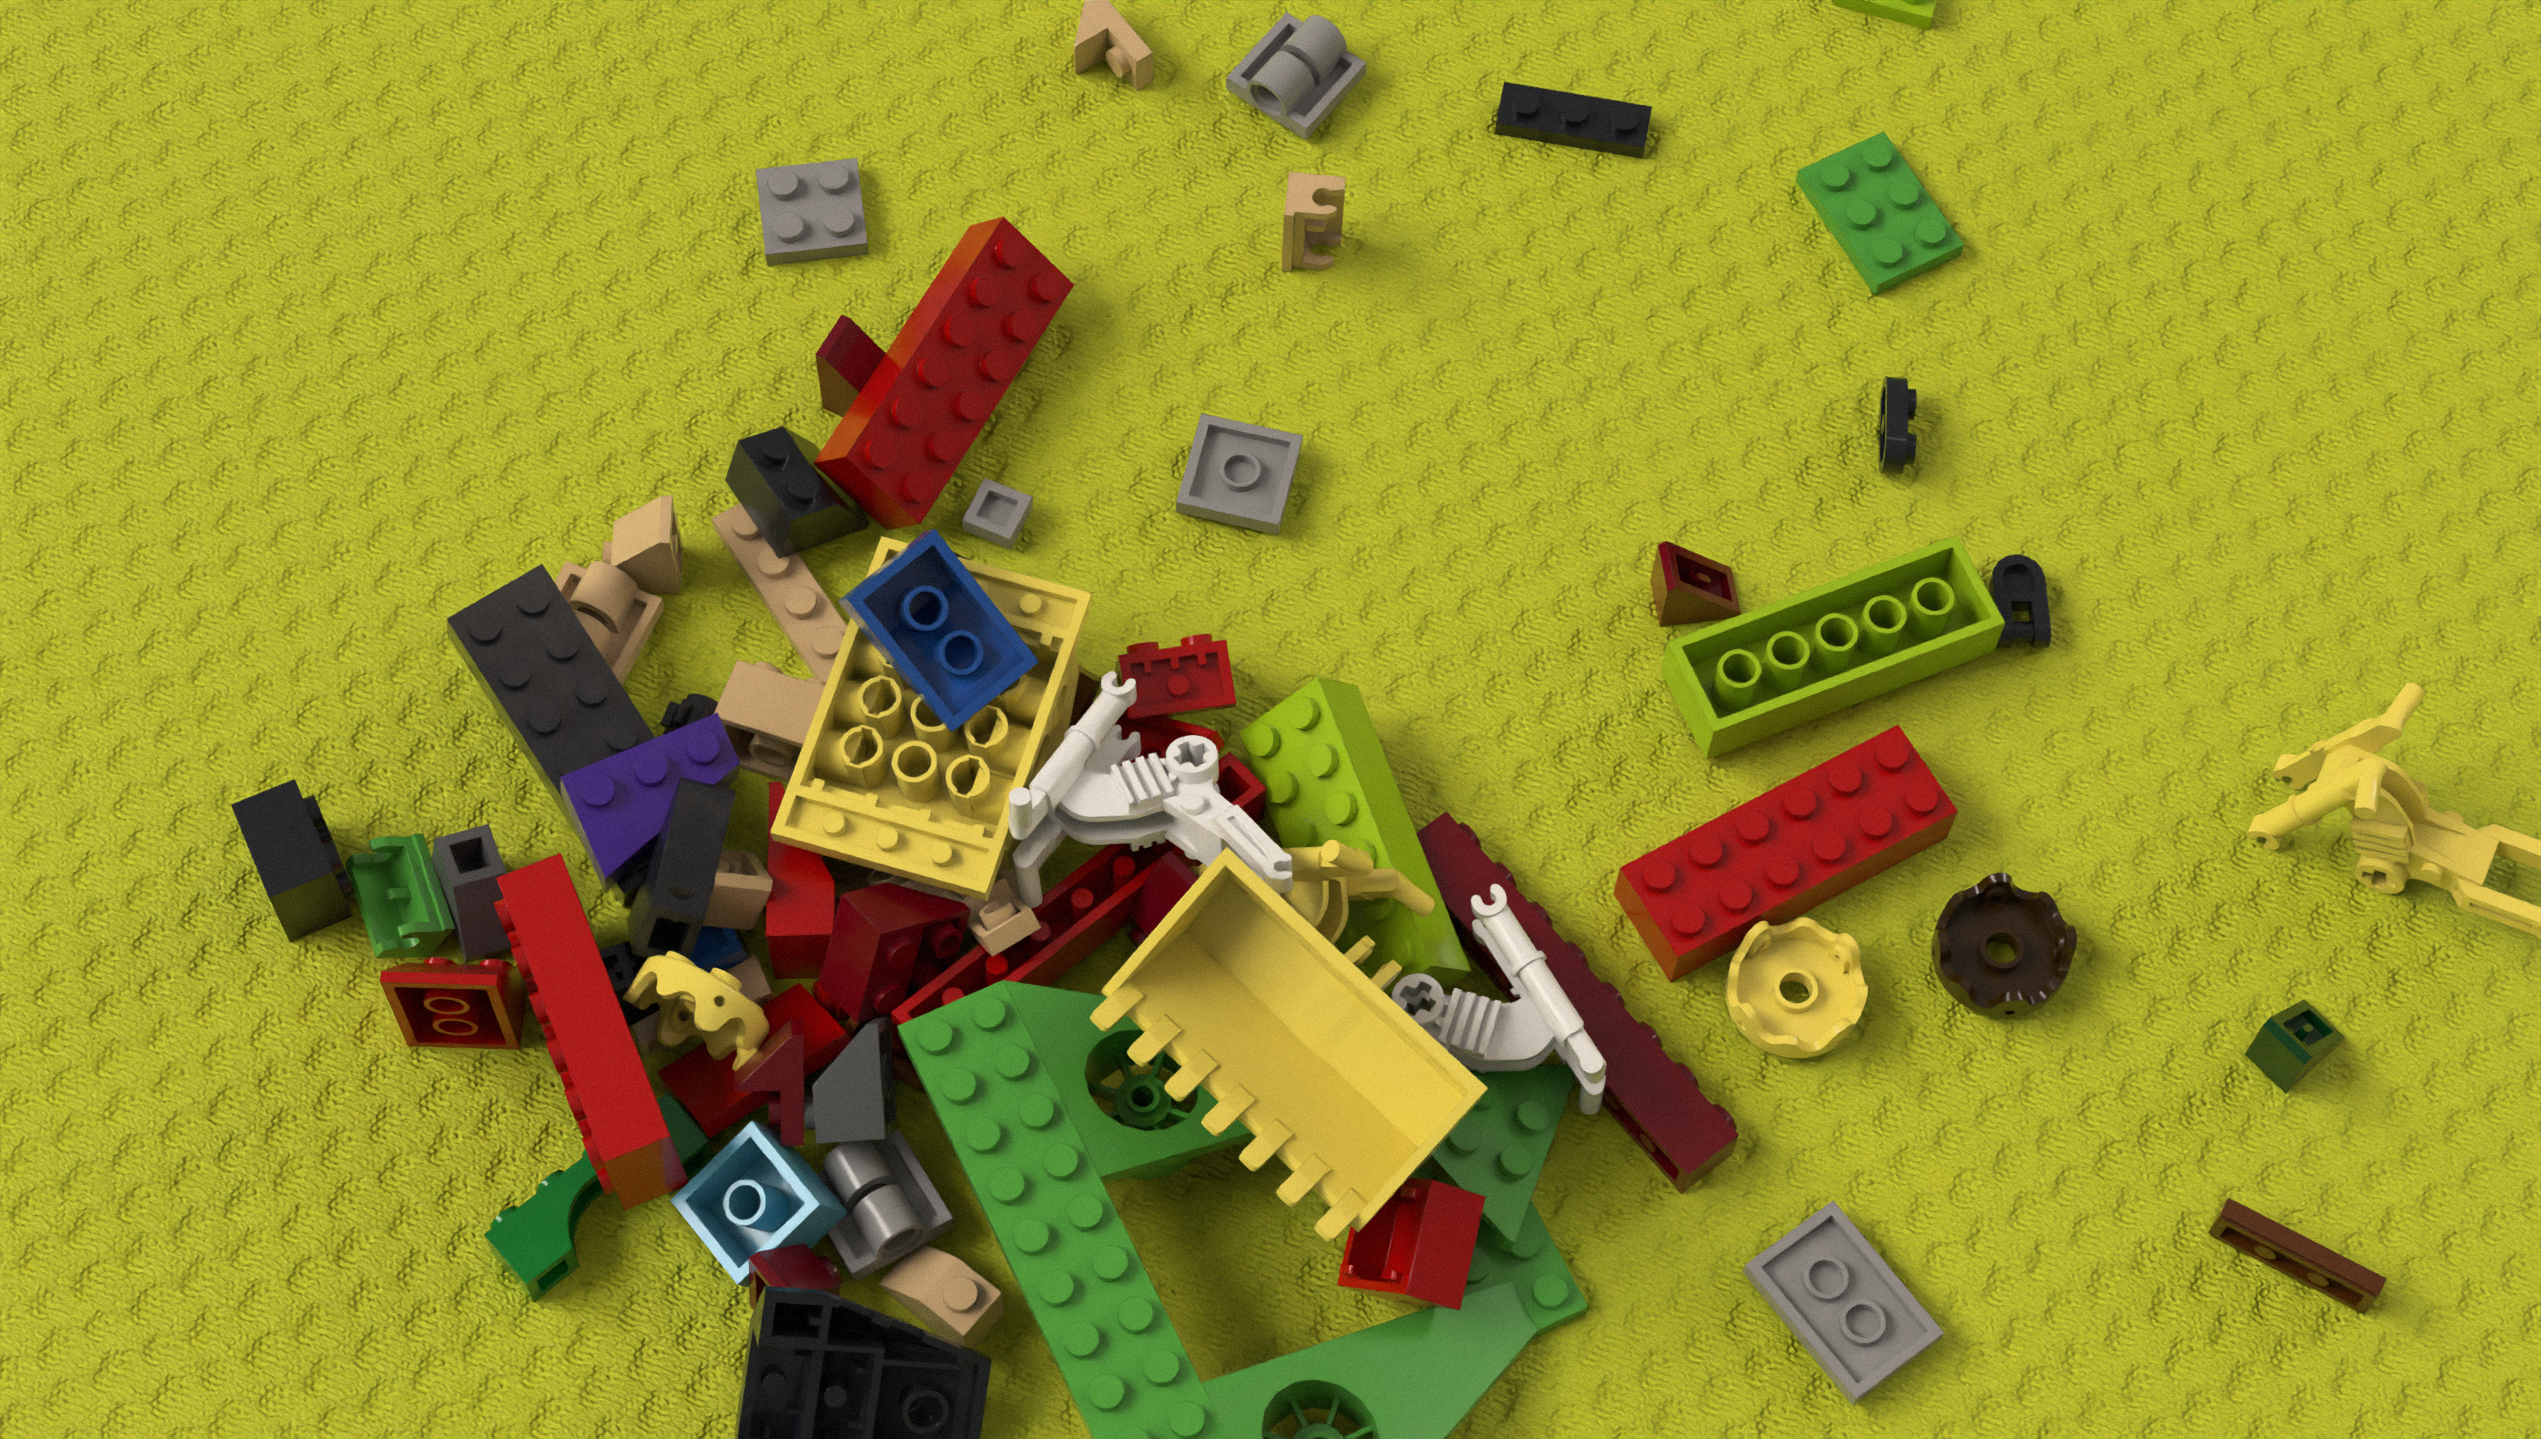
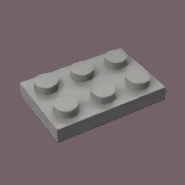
[1743,1201,1944,1406]

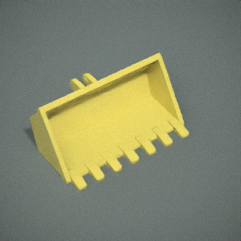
[1090,847,1488,1242]

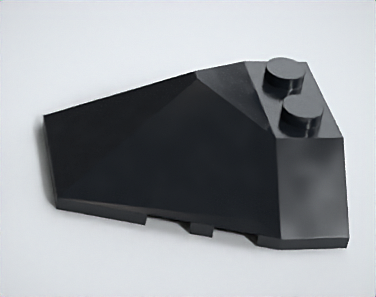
[735,1286,992,1439]

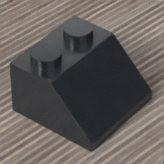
[725,426,870,559]

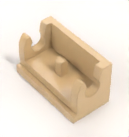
[1281,172,1346,272]

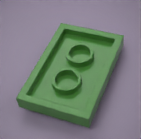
[1796,132,1964,295]

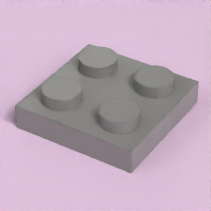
[756,158,869,266]
[1176,413,1303,535]

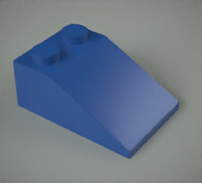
[838,529,1039,732]

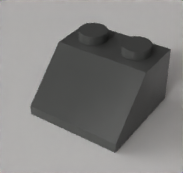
[804,1016,898,1144]

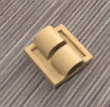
[555,561,665,686]

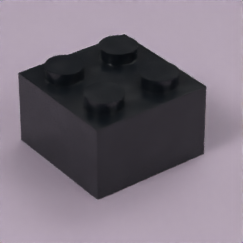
[231,779,355,942]

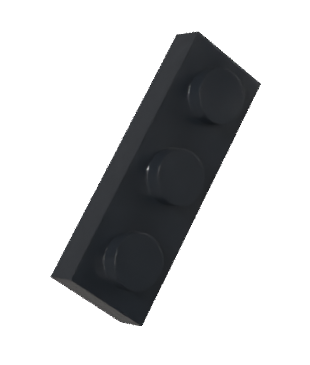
[1495,82,1652,159]

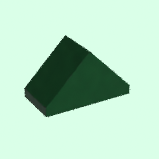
[2245,999,2345,1094]

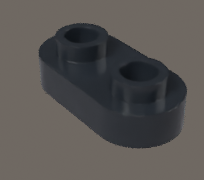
[1879,376,1917,474]

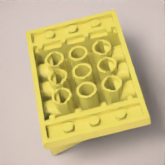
[770,536,1093,901]

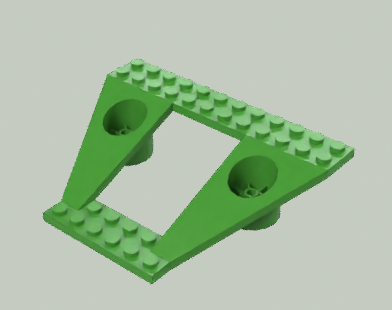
[897,980,1588,1439]

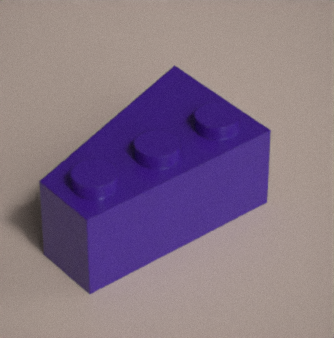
[560,713,740,893]

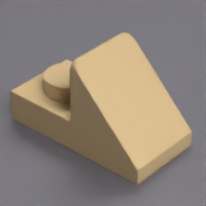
[1074,0,1153,91]

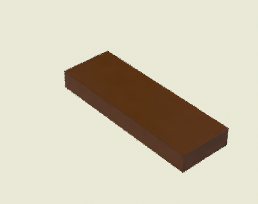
[2208,1198,2387,1313]

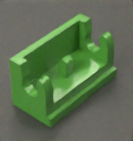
[345,834,455,958]

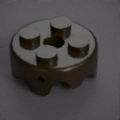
[1931,873,2077,1018]

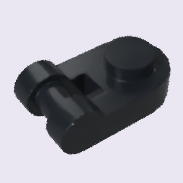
[1989,554,2051,648]

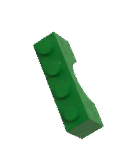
[484,1092,714,1302]

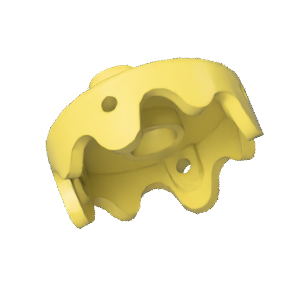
[1725,917,1868,1059]
[622,951,769,1071]

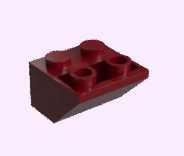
[818,882,971,1023]

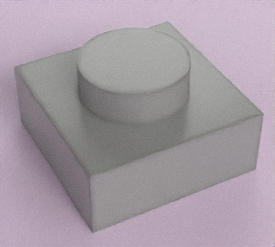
[962,478,1033,549]

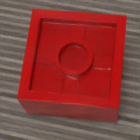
[1337,1177,1486,1311]

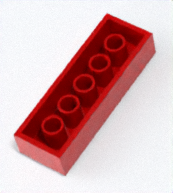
[813,216,1074,530]
[1614,725,1958,983]
[494,853,689,1211]

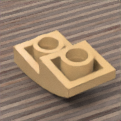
[943,871,1041,956]

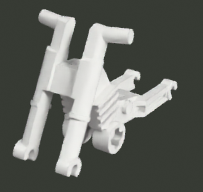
[1008,671,1294,908]
[1391,884,1607,1115]

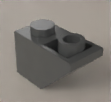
[432,824,512,963]

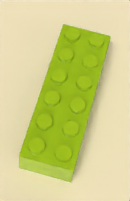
[1661,535,2005,760]
[1239,676,1471,1013]

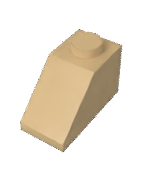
[603,496,684,594]
[879,1244,1004,1349]

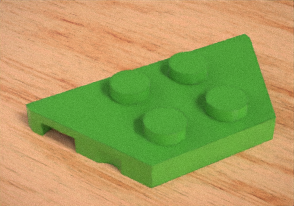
[1424,1064,1575,1252]

